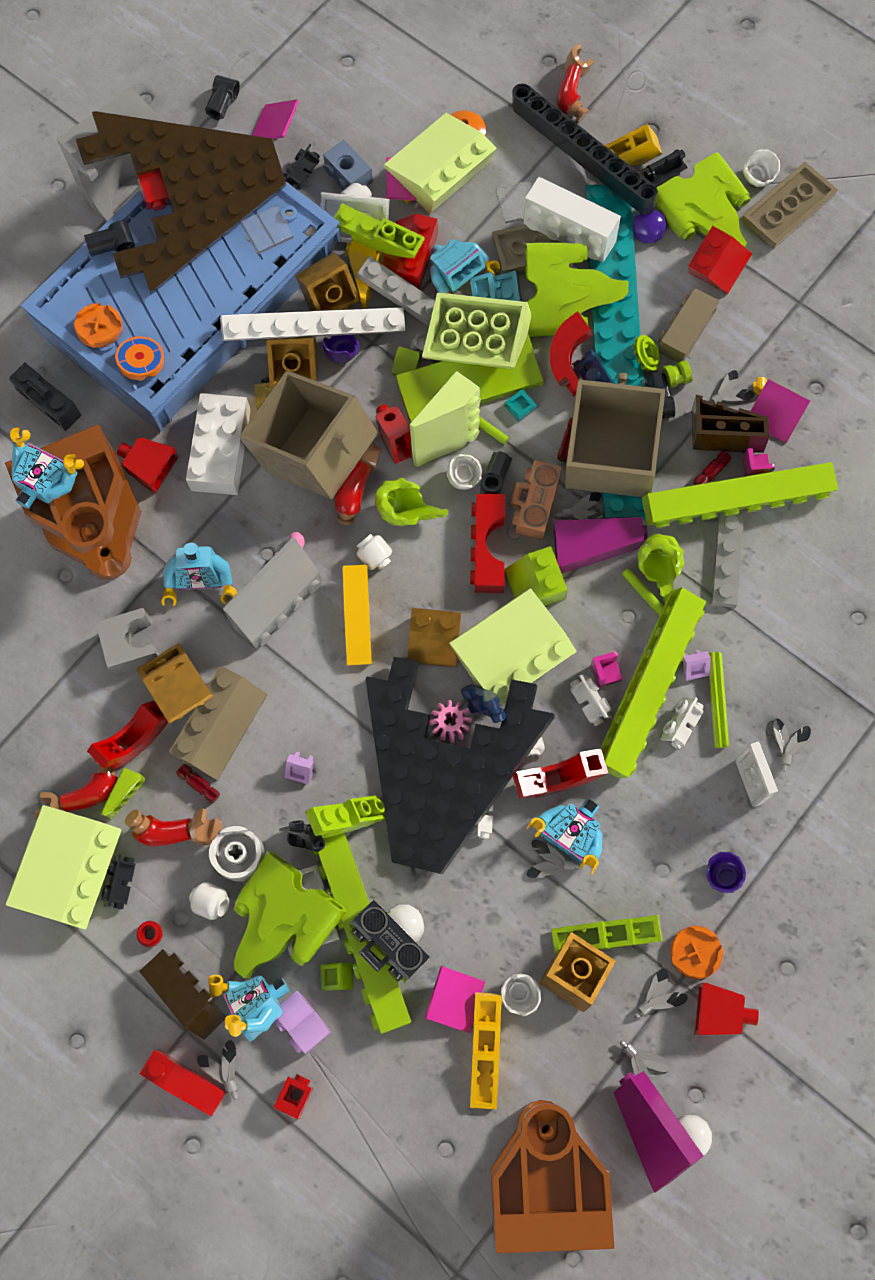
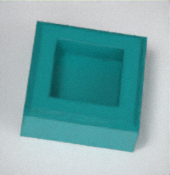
[504,389,537,422]

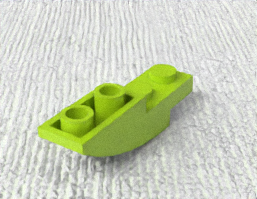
[334,203,425,258]
[305,795,386,838]

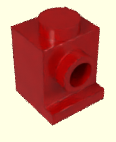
[273,1074,314,1119]

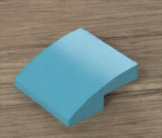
[470,271,522,302]

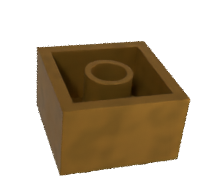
[295,253,361,311]

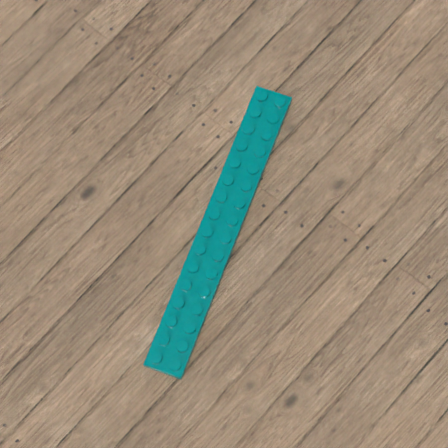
[585,184,646,520]

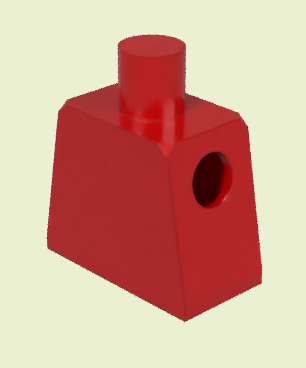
[375,404,412,464]
[117,437,179,494]
[694,982,759,1035]

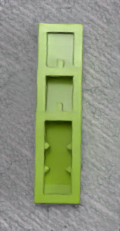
[551,915,663,955]

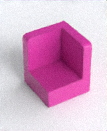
[742,448,775,477]
[590,651,622,688]

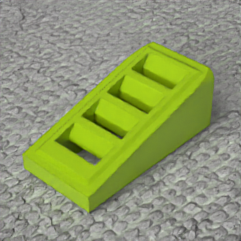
[101,768,146,820]

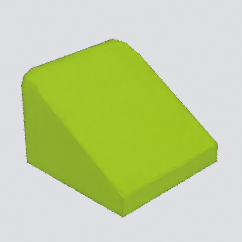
[391,347,421,375]
[320,963,353,991]

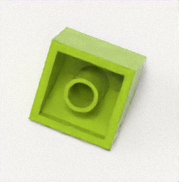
[504,546,568,606]

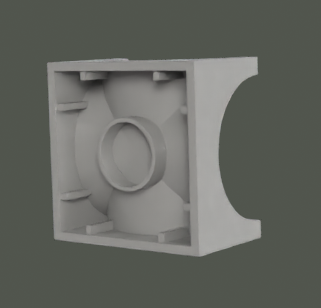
[57,88,162,222]

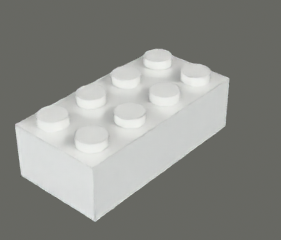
[524,177,621,263]
[186,393,251,495]

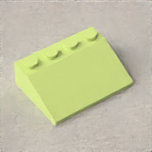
[383,113,497,214]
[422,293,532,369]
[410,371,481,467]
[449,588,577,705]
[5,805,122,930]

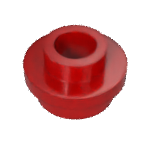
[136,921,163,947]

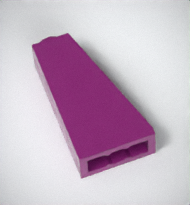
[554,517,648,574]
[613,1071,704,1193]

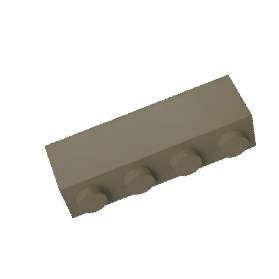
[169,665,267,781]

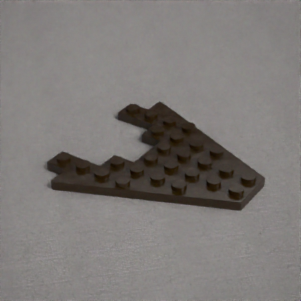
[76,111,286,294]

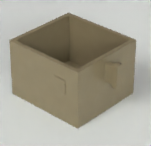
[239,371,378,500]
[565,373,666,497]

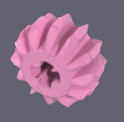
[429,700,472,743]

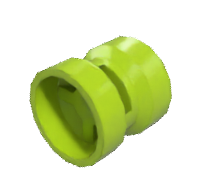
[662,360,693,389]

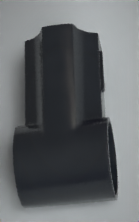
[205,75,240,121]
[84,221,135,256]
[645,372,676,419]
[480,451,512,494]

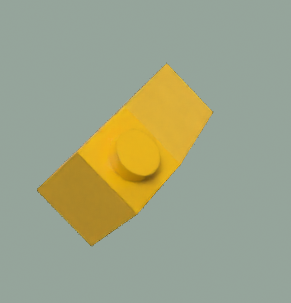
[605,123,662,167]
[346,241,381,309]

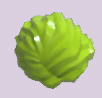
[375,478,448,526]
[637,534,685,605]

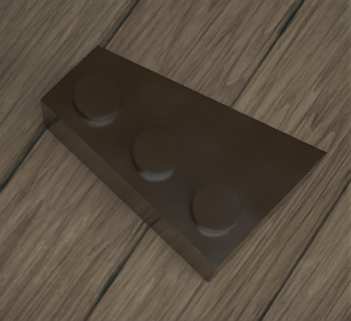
[691,394,770,453]
[139,949,227,1040]

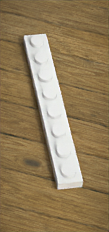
[220,307,406,341]

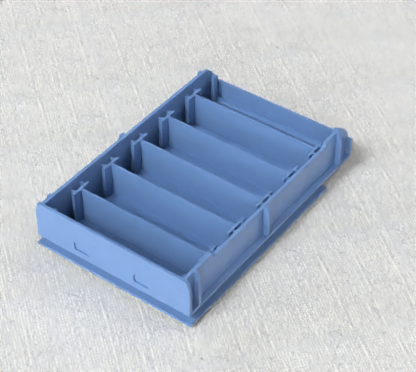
[20,182,341,433]

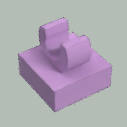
[683,650,711,681]
[285,752,313,785]

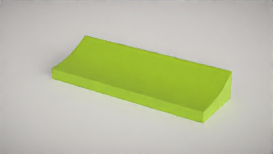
[396,334,543,423]

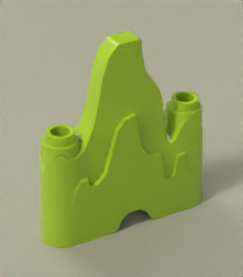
[656,152,751,247]
[525,243,629,337]
[233,850,347,978]

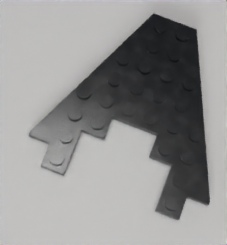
[366,657,555,875]

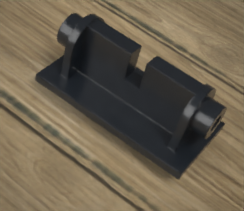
[284,144,320,190]
[638,149,688,186]
[279,820,325,852]
[101,854,136,910]

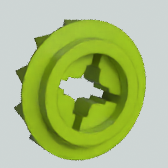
[632,335,660,372]

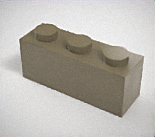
[658,288,719,363]

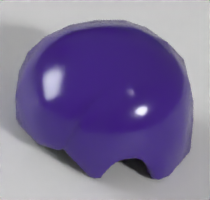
[632,210,666,244]
[323,335,359,364]
[706,852,746,893]

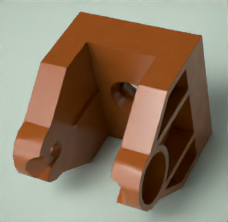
[5,424,142,580]
[490,1100,615,1253]

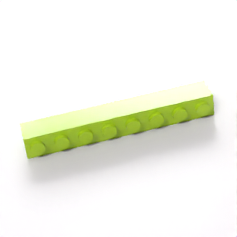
[642,462,838,529]
[600,587,706,778]
[313,833,412,1034]

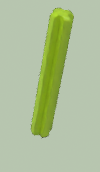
[709,652,729,749]

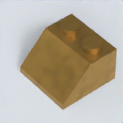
[266,336,318,387]
[407,608,461,668]
[539,932,616,1013]

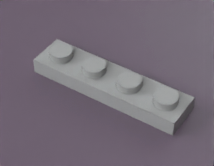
[356,256,435,326]
[711,513,744,608]

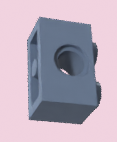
[323,139,373,190]

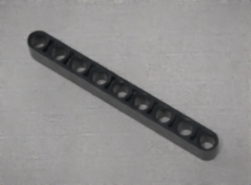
[512,83,658,215]

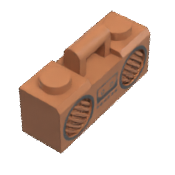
[510,461,562,540]

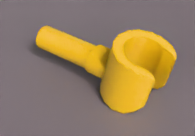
[753,377,767,395]

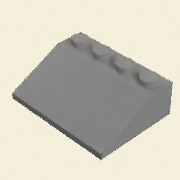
[223,537,322,649]

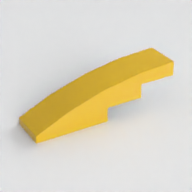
[343,564,372,665]
[470,992,502,1109]

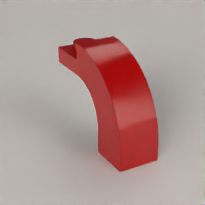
[550,311,593,397]
[87,700,168,770]
[513,749,608,799]

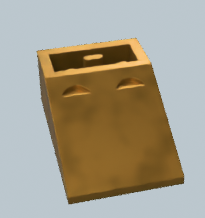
[137,643,213,724]

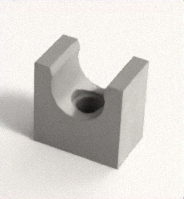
[95,608,160,675]

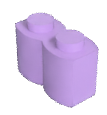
[274,990,332,1054]

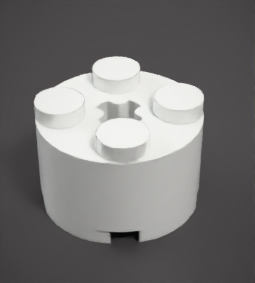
[209,826,265,882]

